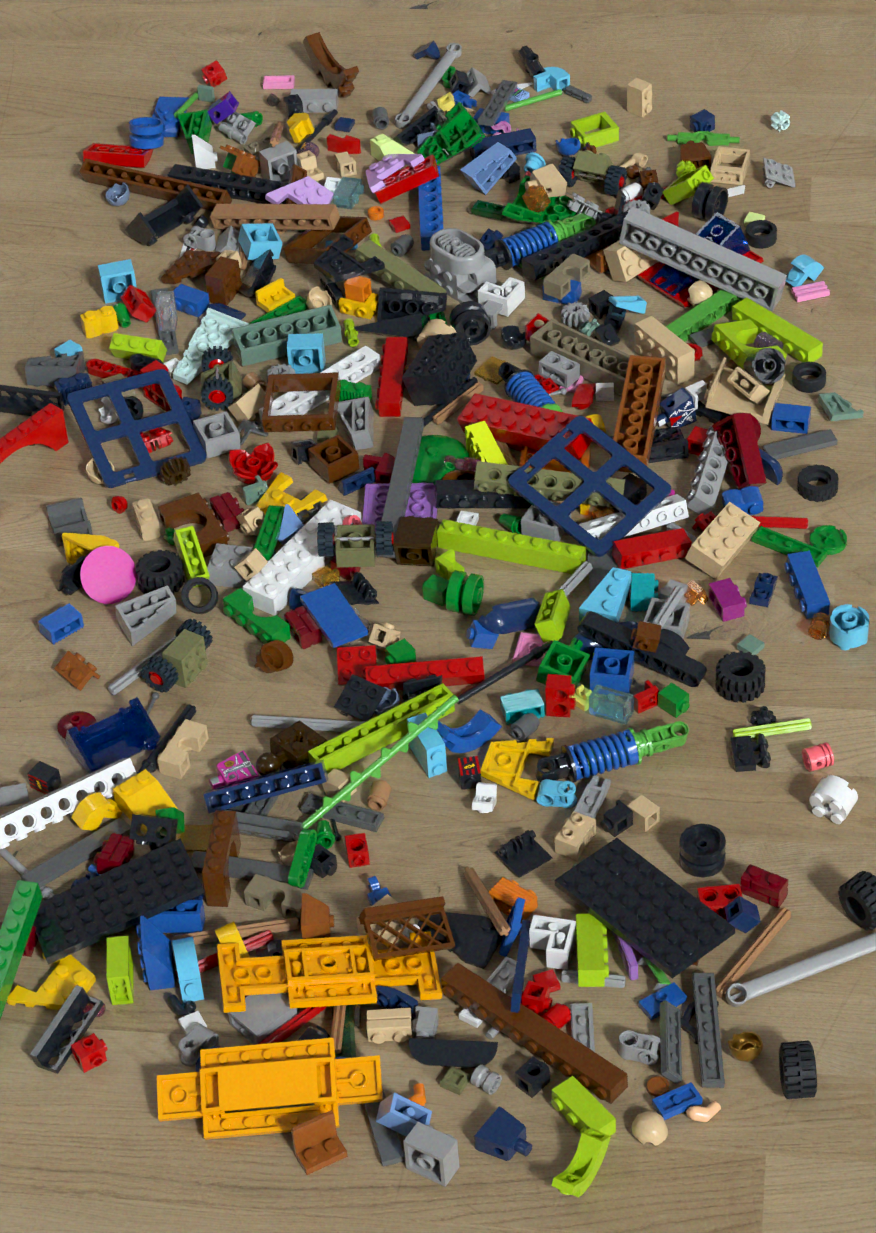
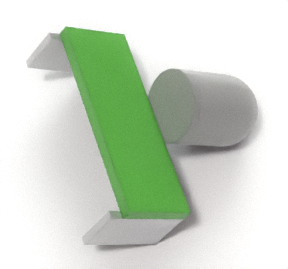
[637,957,671,990]

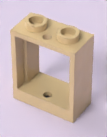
[711,146,750,185]

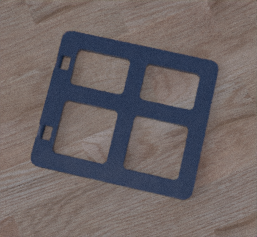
[67,369,206,488]
[508,416,671,557]

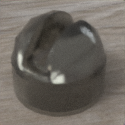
[267,93,280,107]

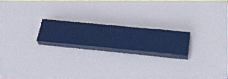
[511,920,531,1013]

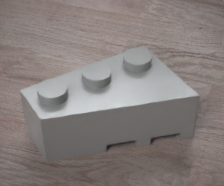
[337,397,374,450]
[115,586,177,646]

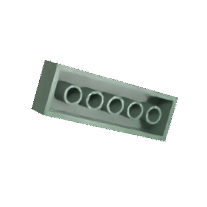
[232,305,342,366]

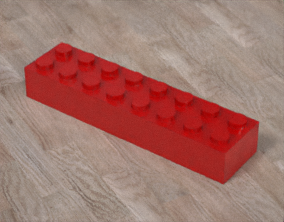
[457,393,593,460]

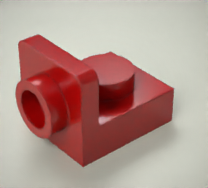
[692,511,716,531]
[634,680,659,714]

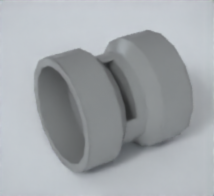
[471,1065,502,1095]

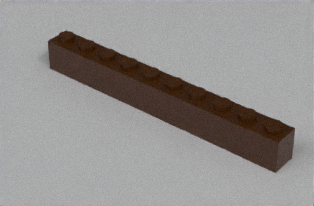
[79,158,232,211]
[441,963,628,1104]

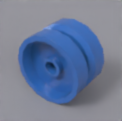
[129,117,164,149]

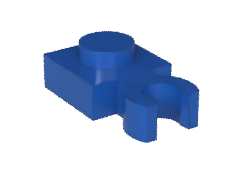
[452,90,477,109]

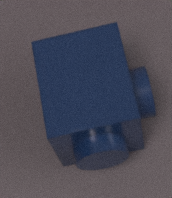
[690,109,715,132]
[181,397,202,425]
[724,896,761,933]

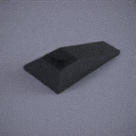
[377,287,447,322]
[354,313,429,341]
[417,912,502,969]

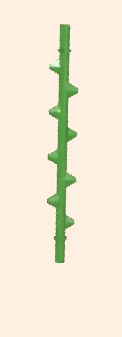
[302,695,459,829]

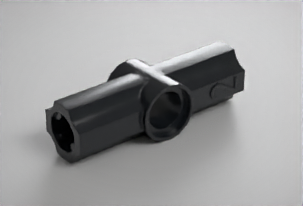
[518,45,544,79]

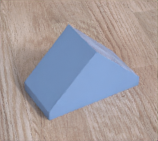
[278,504,304,545]

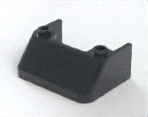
[125,185,203,246]

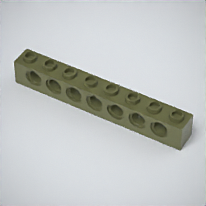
[474,461,625,508]

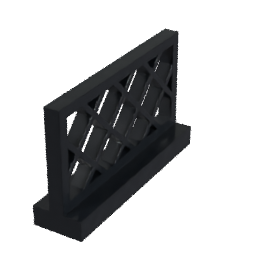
[609,426,689,463]

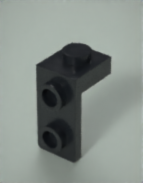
[597,190,626,223]

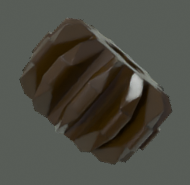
[160,456,191,486]

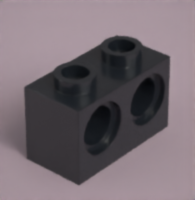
[130,814,178,847]

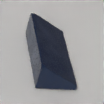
[209,303,246,320]
[338,467,375,496]

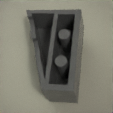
[25,351,85,387]

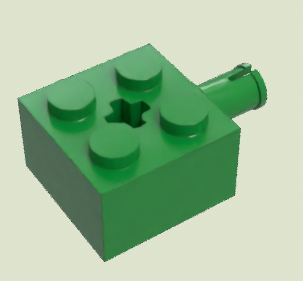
[536,638,590,689]

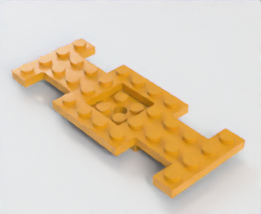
[217,931,442,1013]

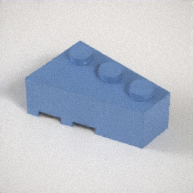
[460,142,517,195]

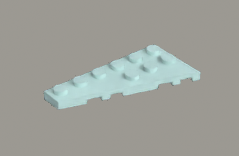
[173,308,249,384]

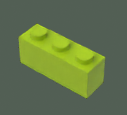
[109,333,167,362]
[173,526,210,588]
[535,589,571,643]
[551,1076,616,1136]

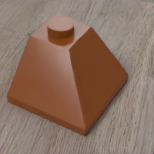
[301,893,335,939]

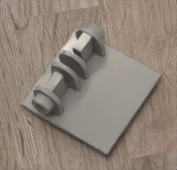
[763,158,796,188]
[566,192,602,221]

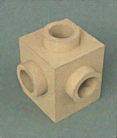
[236,506,265,536]
[368,622,401,651]

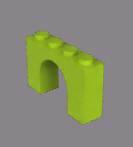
[711,319,787,370]

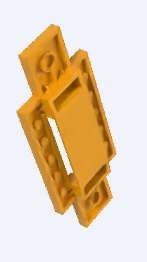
[157,1038,383,1140]

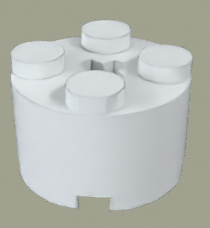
[809,775,858,824]

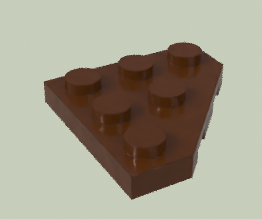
[161,250,222,284]

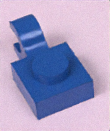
[367,876,392,906]

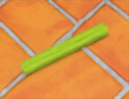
[732,718,812,739]

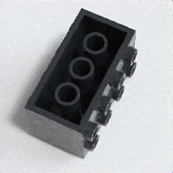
[402,333,477,406]

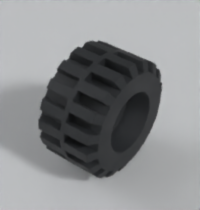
[135,550,185,595]
[716,651,766,703]
[838,871,876,930]
[779,1040,817,1099]

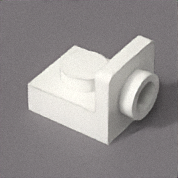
[685,380,707,410]

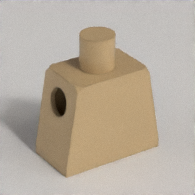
[525,164,567,198]

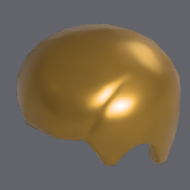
[728,1031,763,1062]

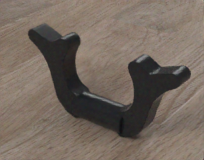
[681,1001,719,1044]

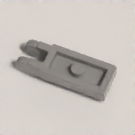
[574,775,611,819]

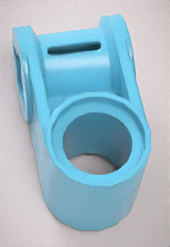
[536,779,577,808]

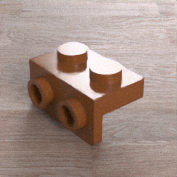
[54,651,100,691]

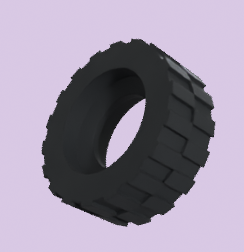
[797,464,839,502]

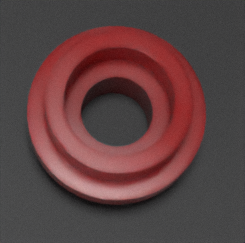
[111,496,128,514]

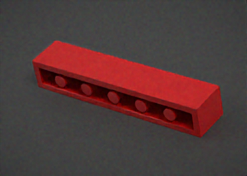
[376,337,408,417]
[365,656,485,691]

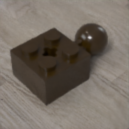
[256,720,327,776]

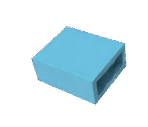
[407,712,447,778]

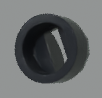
[194,215,208,228]

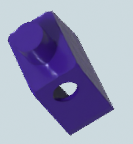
[207,91,239,124]

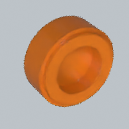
[368,206,384,220]

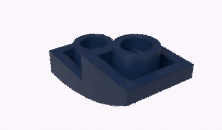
[749,573,778,607]
[376,985,418,1020]

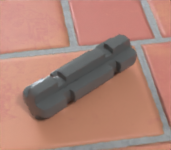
[565,85,592,103]

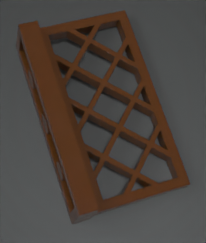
[358,896,455,961]

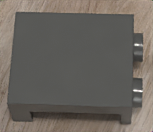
[47,498,93,547]

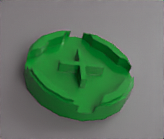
[809,525,847,555]

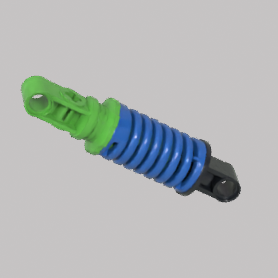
[484,213,596,270]
[498,362,563,412]
[535,721,689,783]

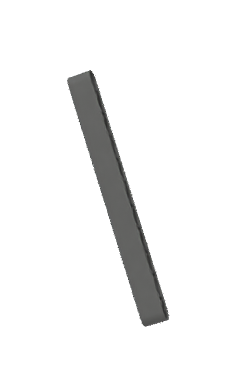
[376,417,424,558]

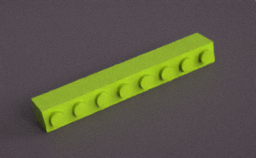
[437,519,586,574]
[308,683,455,775]

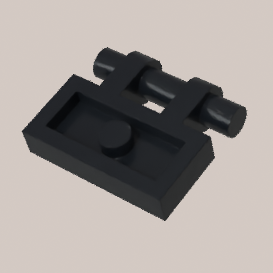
[730,734,771,772]

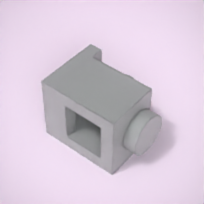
[413,1006,439,1039]

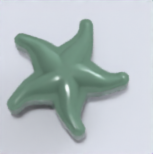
[578,318,600,336]

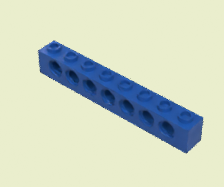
[418,160,444,251]

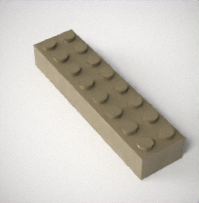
[530,319,630,396]

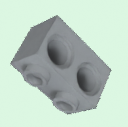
[539,351,580,388]

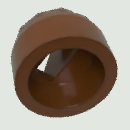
[626,165,640,178]

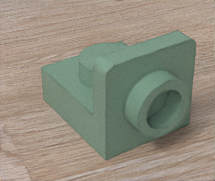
[242,475,268,505]

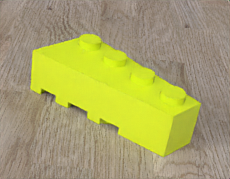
[465,421,508,480]

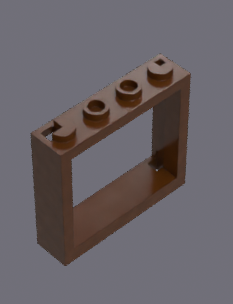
[283,216,372,264]
[262,372,341,432]

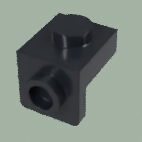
[283,94,304,120]
[592,323,620,347]

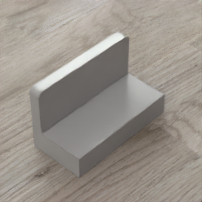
[466,67,491,97]
[216,226,240,253]

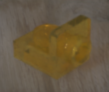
[312,566,340,588]

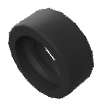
[745,220,777,249]
[792,361,826,393]
[181,577,218,614]

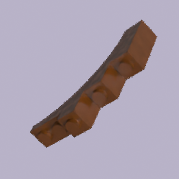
[303,32,359,98]

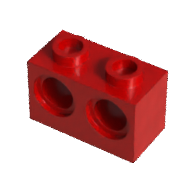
[121,285,157,323]
[545,674,576,718]
[697,884,742,919]

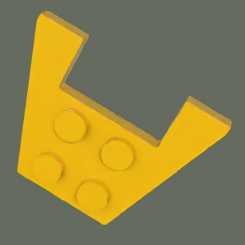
[256,472,328,516]
[480,738,554,800]
[7,953,96,1010]

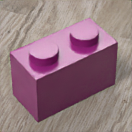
[709,578,747,622]

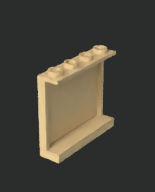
[704,357,786,425]

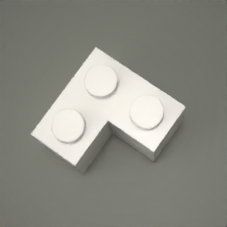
[478,277,525,317]
[529,915,576,970]

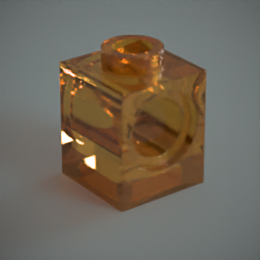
[522,185,551,212]

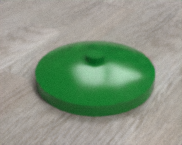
[412,435,470,483]

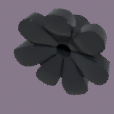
[750,706,776,726]

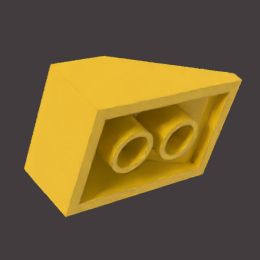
[62,533,119,565]
[112,769,178,834]

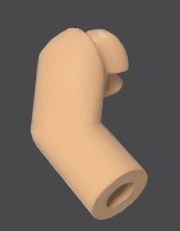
[686,1101,721,1122]

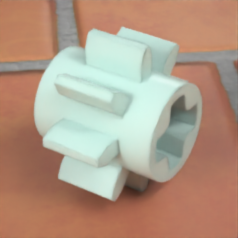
[771,110,790,132]

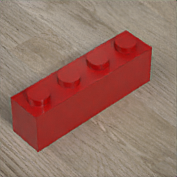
[612,528,692,569]

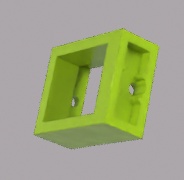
[569,112,619,148]
[663,165,714,205]
[106,936,134,1005]

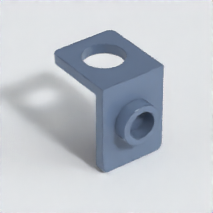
[417,122,437,149]

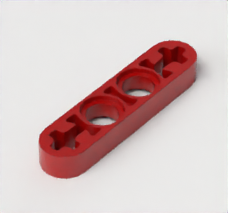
[86,359,142,388]

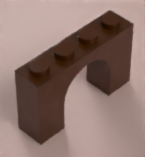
[158,492,230,558]
[202,810,241,907]

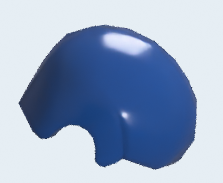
[555,138,581,156]

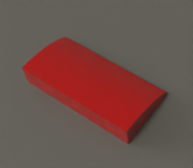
[83,143,153,168]
[375,154,439,204]

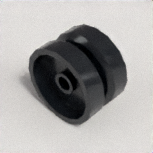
[692,182,729,223]
[449,301,491,346]
[679,824,726,878]

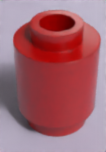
[541,1003,571,1029]

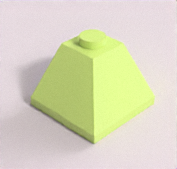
[370,134,415,161]

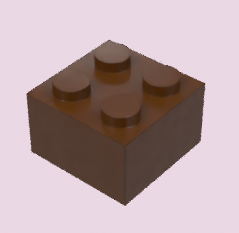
[205,256,242,305]
[308,435,360,484]

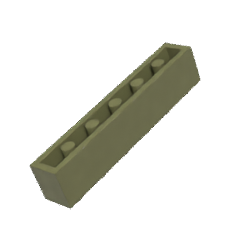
[355,239,446,293]

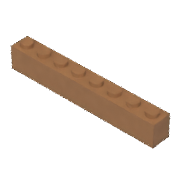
[210,204,340,230]

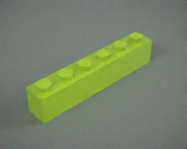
[732,297,823,362]

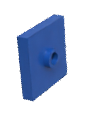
[499,897,525,957]

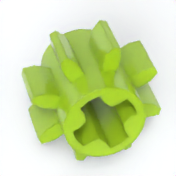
[676,160,696,177]

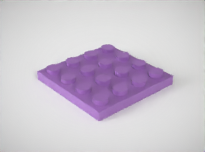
[362,483,438,530]

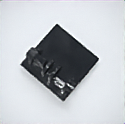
[58,554,88,596]
[330,572,379,605]
[334,674,387,722]
[402,675,442,702]
[494,830,553,878]

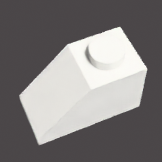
[192,135,218,169]

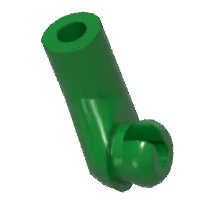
[164,528,176,546]

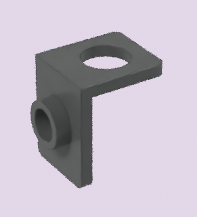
[237,419,268,445]

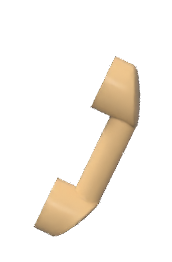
[620,153,648,170]

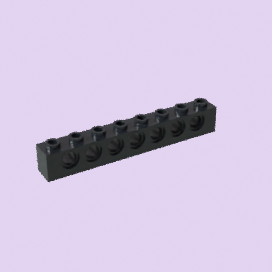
[167,164,289,204]
[522,212,628,281]

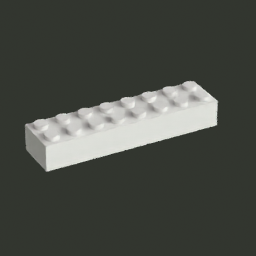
[243,500,362,616]

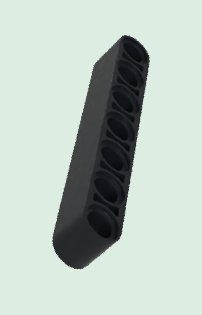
[577,611,707,687]

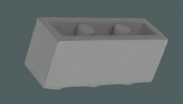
[290,89,339,113]

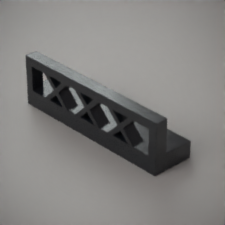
[0,385,65,416]
[30,985,104,1074]

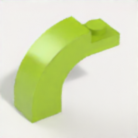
[551,1128,611,1198]

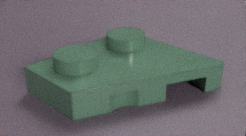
[817,392,864,421]

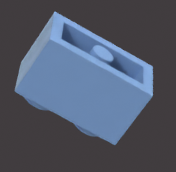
[376,1092,432,1137]

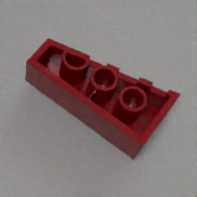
[712,413,767,490]

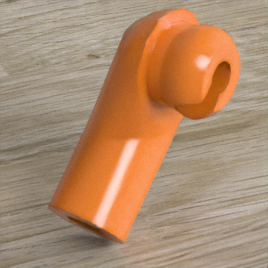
[408,1083,426,1106]

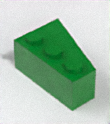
[177,110,212,154]

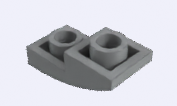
[225,112,256,137]

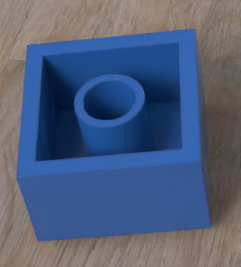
[590,648,634,695]

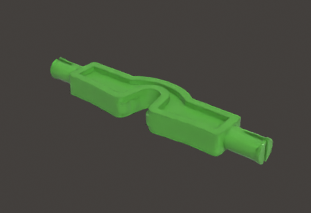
[667,131,740,146]

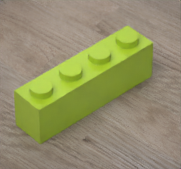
[576,914,609,987]

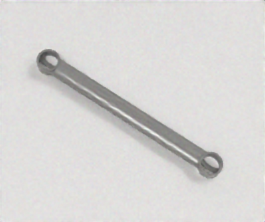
[395,43,462,129]
[725,932,876,1007]

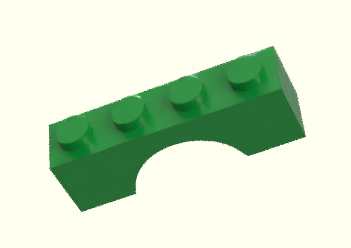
[223,588,291,644]

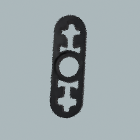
[319,276,344,307]

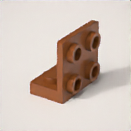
[291,1110,348,1175]

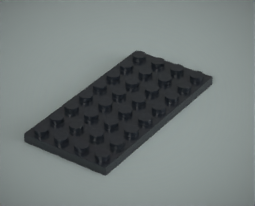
[33,838,205,965]
[555,838,735,979]

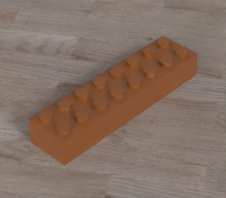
[610,355,666,473]

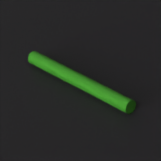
[504,89,562,112]
[174,90,198,118]

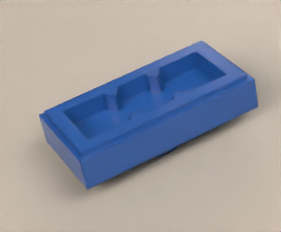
[638,982,687,1020]

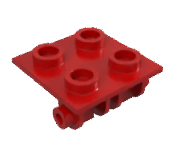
[140,427,173,453]
[337,645,377,685]

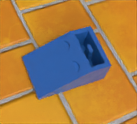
[137,916,176,991]

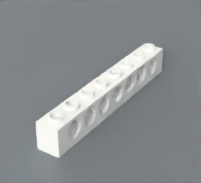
[259,346,380,424]
[0,758,137,849]

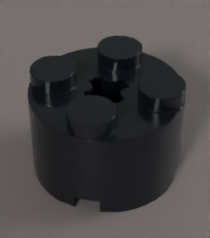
[743,348,786,384]

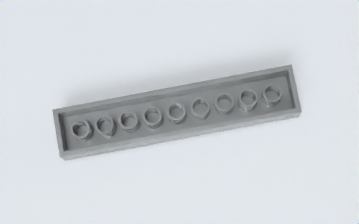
[619,207,787,311]

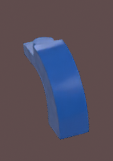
[437,709,502,753]

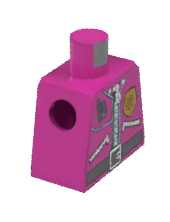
[209,750,259,789]

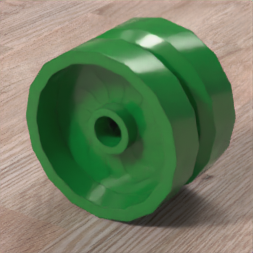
[446,570,484,616]

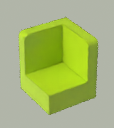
[435,549,465,580]

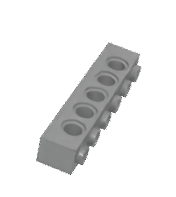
[686,421,728,515]

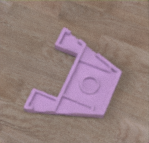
[365,154,425,193]
[265,176,334,204]

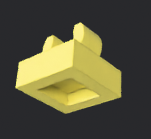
[437,92,455,112]
[572,684,598,712]

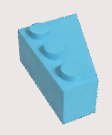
[579,567,631,623]

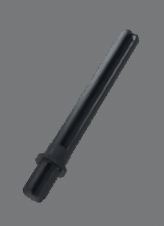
[137,704,196,774]

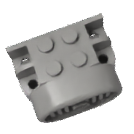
[424,228,497,303]

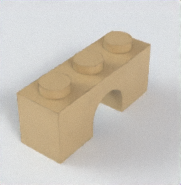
[157,719,209,779]

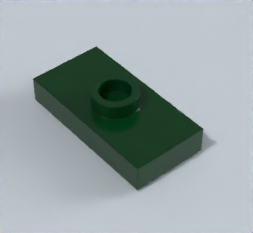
[471,200,506,220]

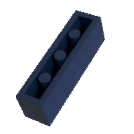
[470,128,537,160]

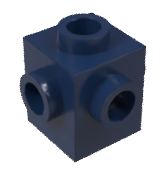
[479,228,504,251]

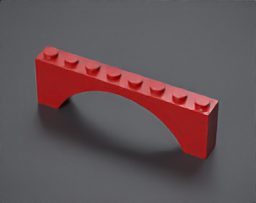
[0,403,69,464]

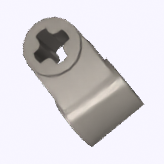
[184,226,216,251]
[179,1024,219,1066]
[618,1030,661,1065]

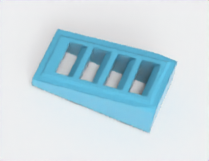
[608,295,647,314]

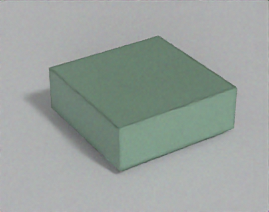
[197,84,215,103]
[737,634,765,655]

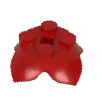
[229,442,278,484]

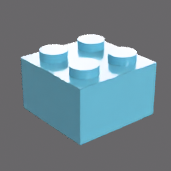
[238,223,282,260]
[98,259,137,304]
[287,333,326,374]

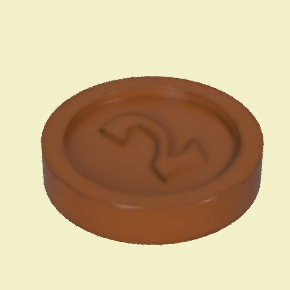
[647,1076,669,1097]

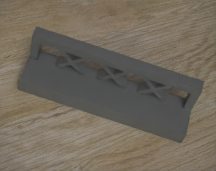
[224,810,304,842]

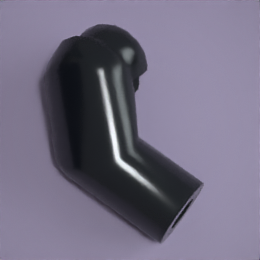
[167,995,196,1016]

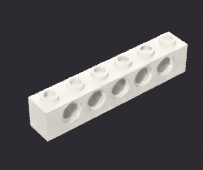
[578,494,689,543]

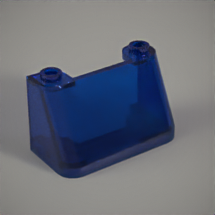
[65,697,161,774]

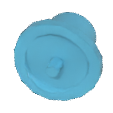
[523,152,546,173]

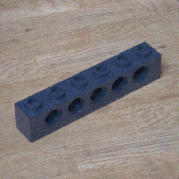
[203,760,329,814]

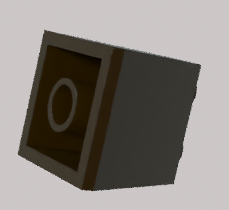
[393,516,439,567]

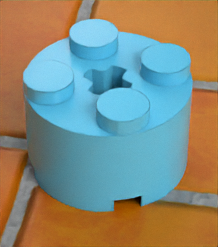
[829,604,869,650]

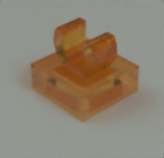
[684,580,709,606]

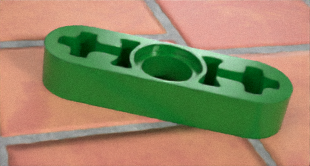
[288,828,317,888]

